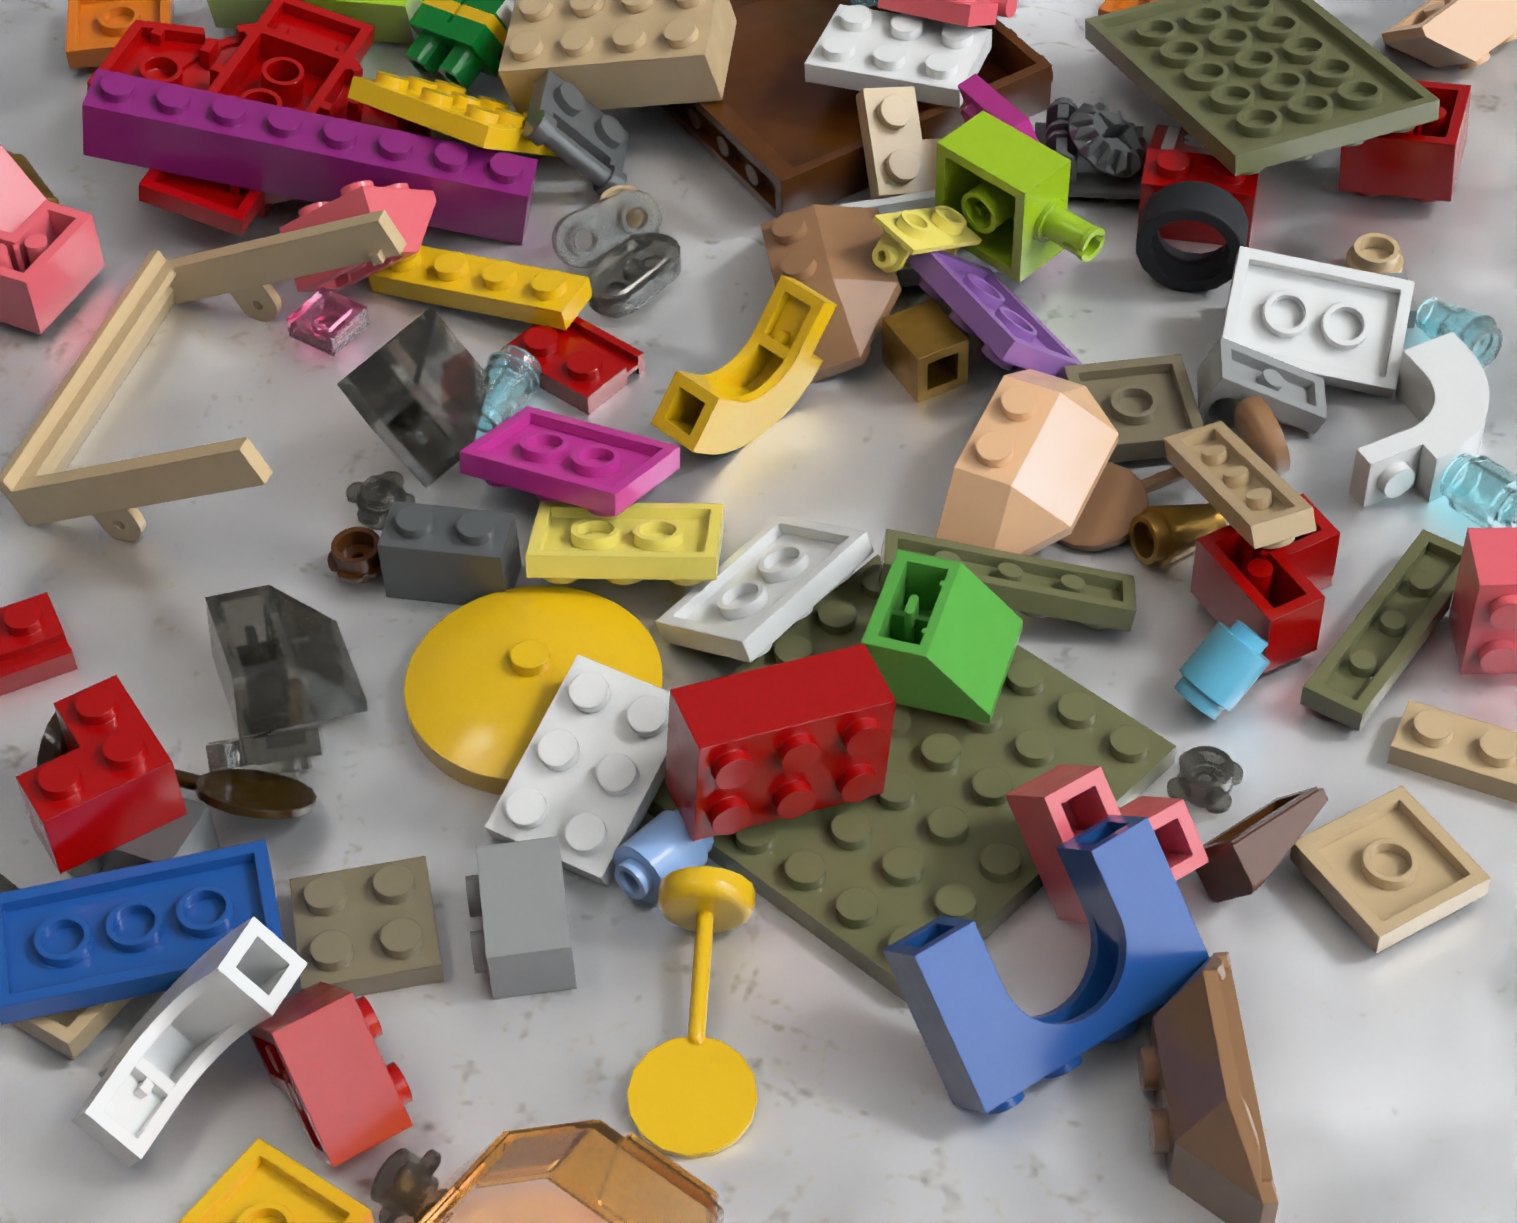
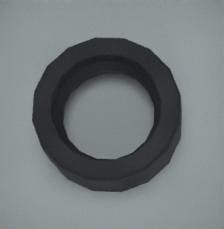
[1136,181,1249,293]

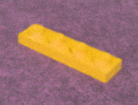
[368,246,593,330]

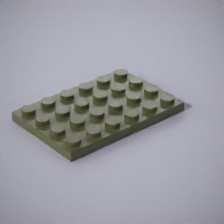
[1085,0,1440,176]

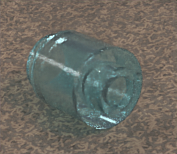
[1440,453,1517,528]

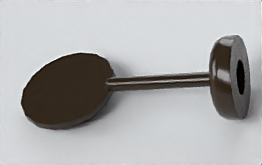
[37,711,317,819]

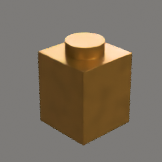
[882,299,969,403]

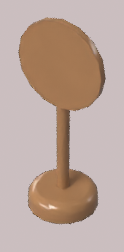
[1056,394,1291,552]

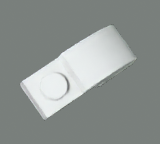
[1349,332,1490,508]
[71,916,308,1167]

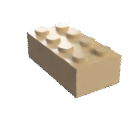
[498,0,737,115]

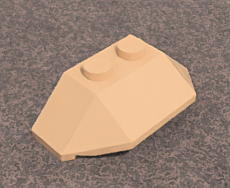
[1381,0,1517,70]
[935,369,1119,556]

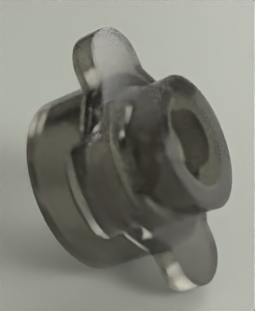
[346,471,416,530]
[1167,746,1243,814]
[370,1148,441,1223]

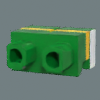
[405,0,514,91]

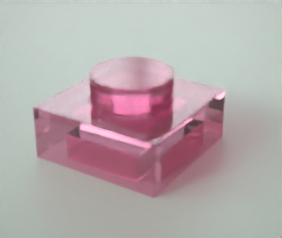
[286,287,370,357]

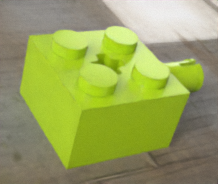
[935,111,1105,283]

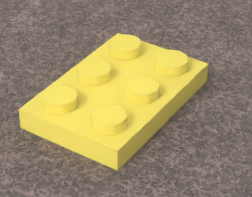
[525,501,724,586]

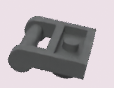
[523,69,629,196]

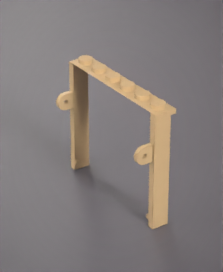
[0,209,407,542]

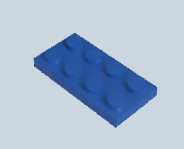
[0,839,284,1025]

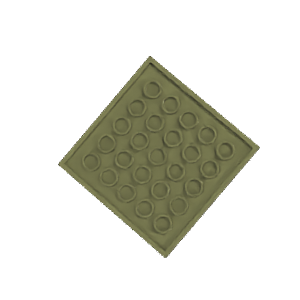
[647,555,1176,1002]

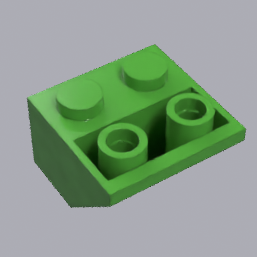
[861,549,1023,724]

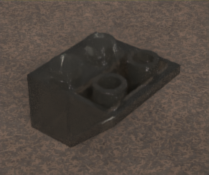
[337,307,490,488]
[205,585,368,738]

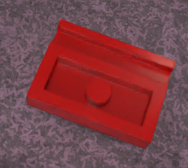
[501,316,645,415]
[0,592,78,696]

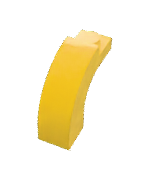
[650,275,837,455]

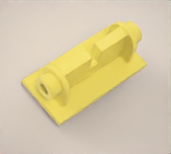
[872,205,982,273]

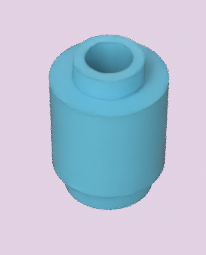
[1174,619,1271,720]

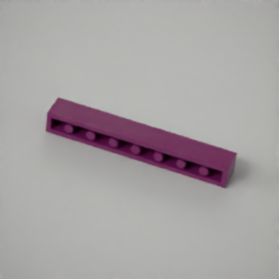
[82,68,538,245]

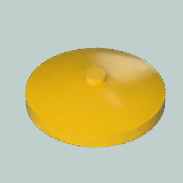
[404,585,664,795]

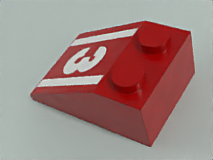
[1137,124,1260,248]

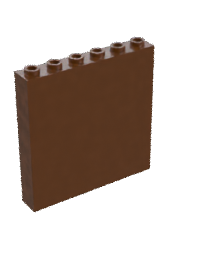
[660,0,1053,218]

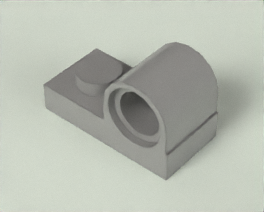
[1197,337,1327,434]

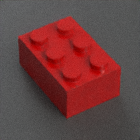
[665,643,896,841]

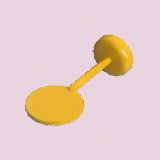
[627,866,758,1159]

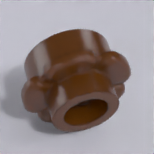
[327,527,382,584]

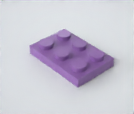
[907,250,1082,379]

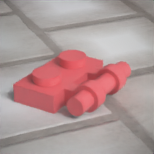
[877,0,1017,27]

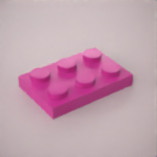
[459,406,680,517]

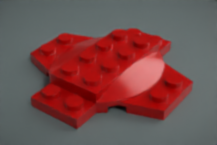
[87,0,431,237]

